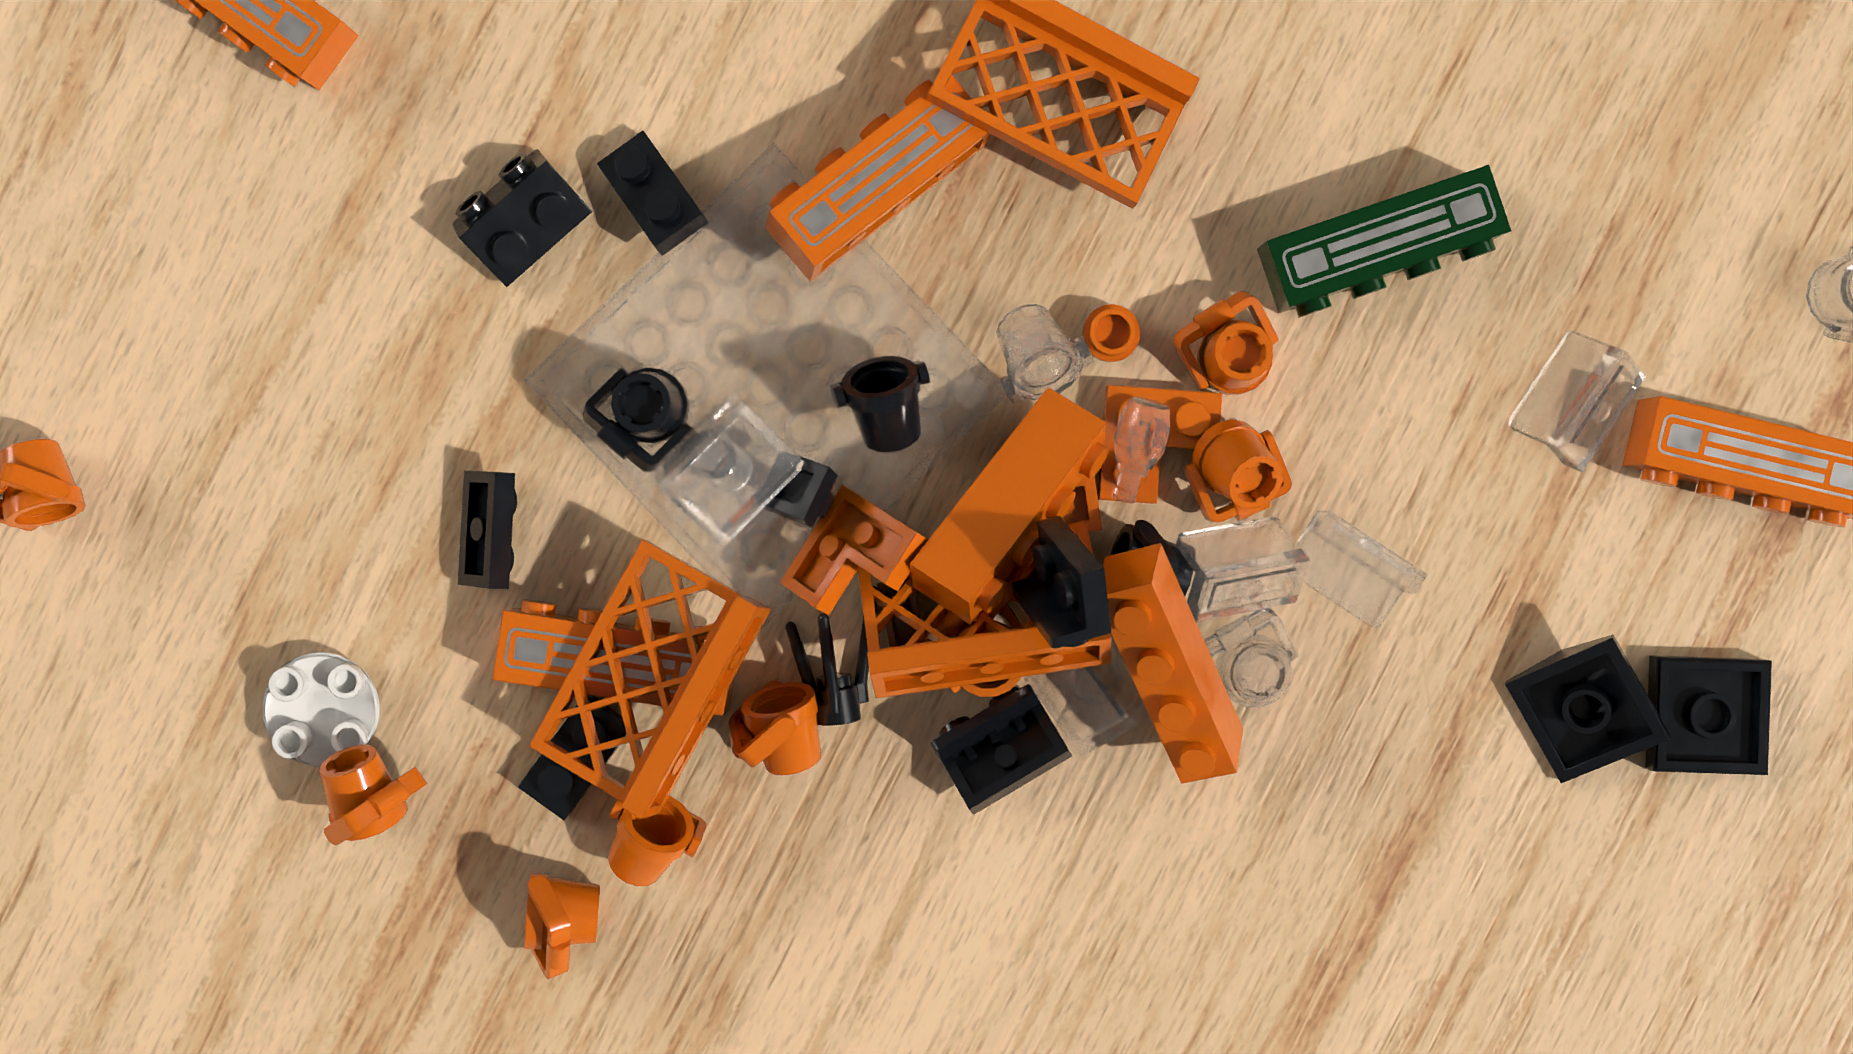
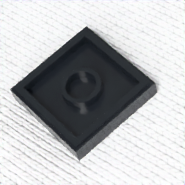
[1645,655,1772,775]

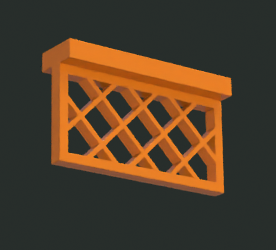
[925,0,1200,209]
[858,522,1111,699]
[529,539,771,819]

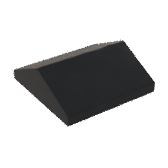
[1505,634,1671,783]

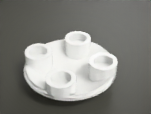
[263,652,380,766]

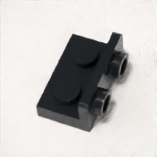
[1012,516,1111,648]

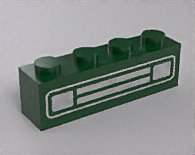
[1257,165,1512,318]

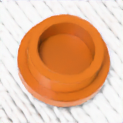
[1082,304,1140,362]

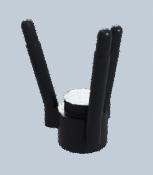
[785,585,878,726]

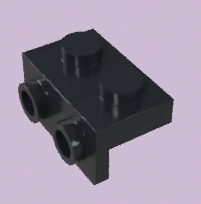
[452,149,593,287]
[930,684,1072,815]

